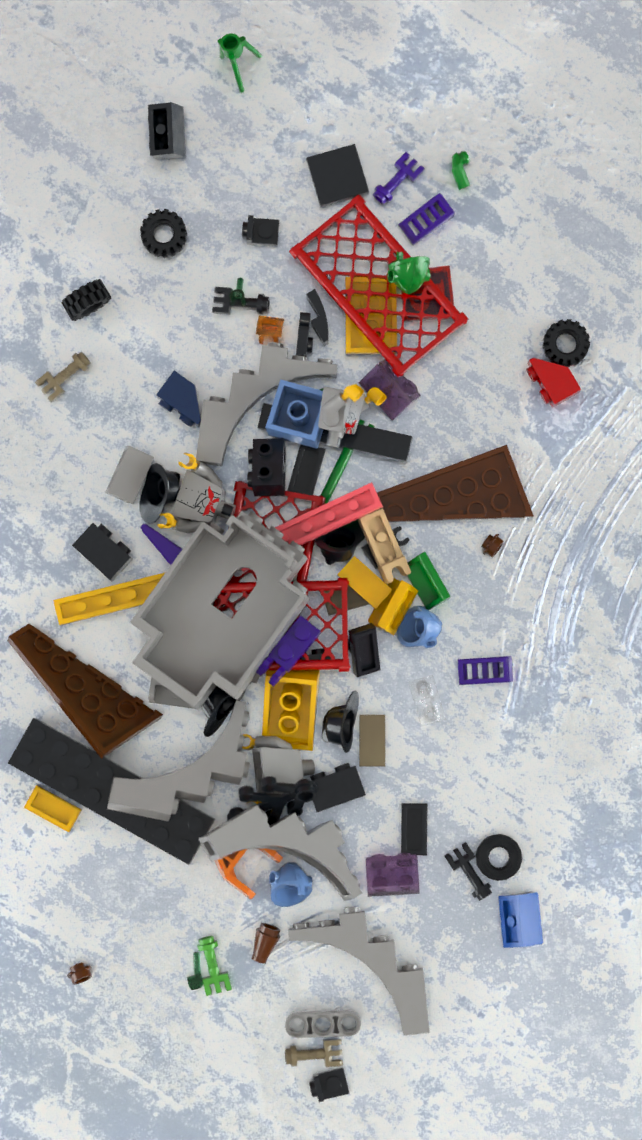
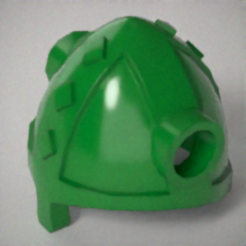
[387,252,430,295]

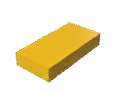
[337,556,393,610]
[24,785,82,832]

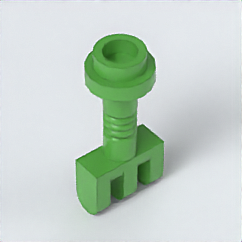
[197,936,232,996]

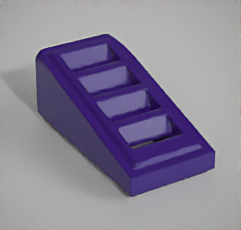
[398,193,455,245]
[140,523,182,565]
[458,656,513,685]

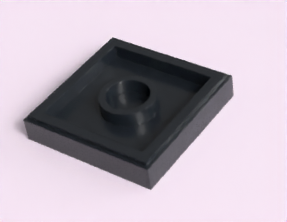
[306,144,369,208]

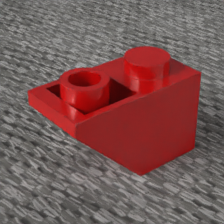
[526,358,581,408]

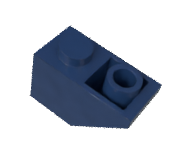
[156,370,201,427]

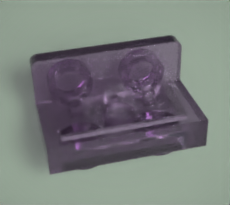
[358,359,421,420]
[366,853,420,897]

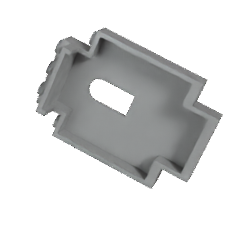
[130,511,310,710]

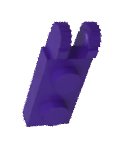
[256,615,321,686]

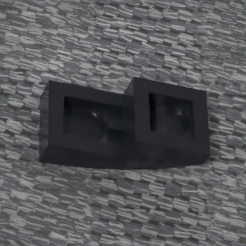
[306,289,329,346]

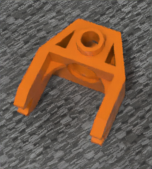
[215,849,283,900]

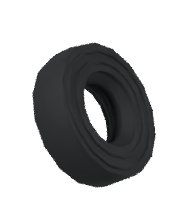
[476,834,522,881]

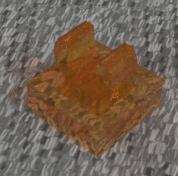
[256,316,284,344]

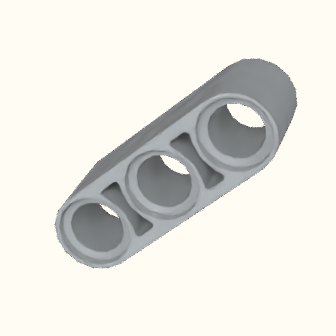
[285,1010,361,1038]

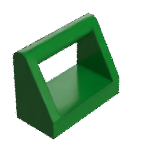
[407,552,451,610]

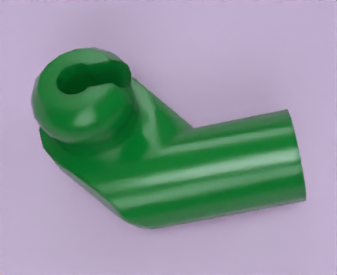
[452,151,470,190]

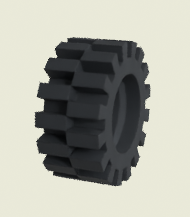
[140,209,187,258]
[61,279,111,321]
[543,319,590,367]

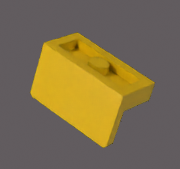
[368,578,418,636]

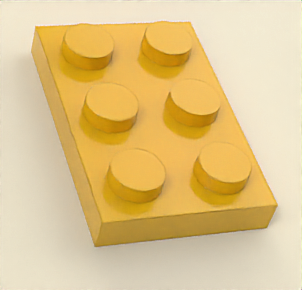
[345,277,397,354]

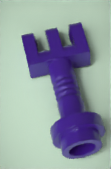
[373,152,425,205]

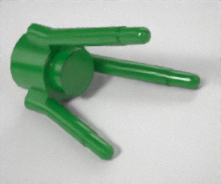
[218,33,261,93]

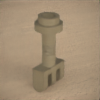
[35,352,91,402]
[285,1039,343,1067]

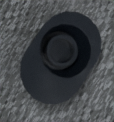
[139,463,180,524]
[315,519,365,565]
[202,685,245,737]
[322,691,359,753]

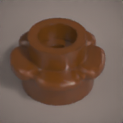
[481,534,504,558]
[67,963,92,985]

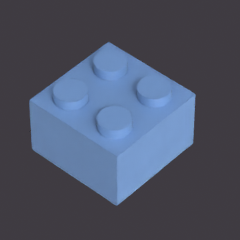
[265,379,323,449]

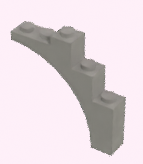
[196,342,337,466]
[107,700,250,822]
[198,805,362,901]
[288,907,430,1035]

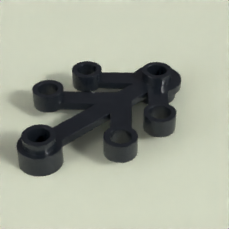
[227,776,318,826]

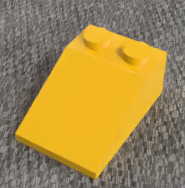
[262,670,320,751]

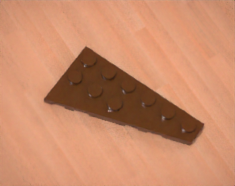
[370,445,534,522]

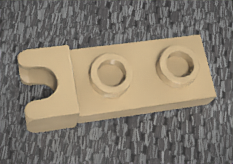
[358,508,411,584]

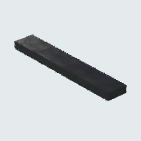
[257,403,413,462]

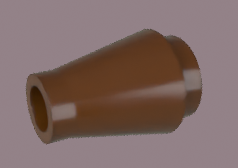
[252,923,281,964]

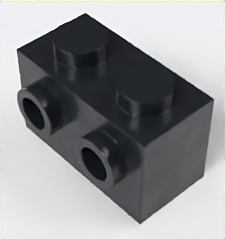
[148,102,186,160]
[247,438,286,497]
[72,523,133,581]
[310,763,366,812]

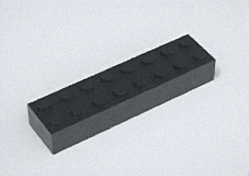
[8,718,215,865]

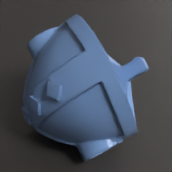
[397,606,442,648]
[269,862,312,907]

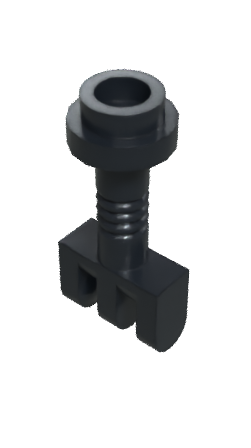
[212,287,270,315]
[444,842,492,901]

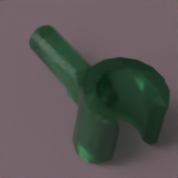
[229,278,246,306]
[187,952,203,990]

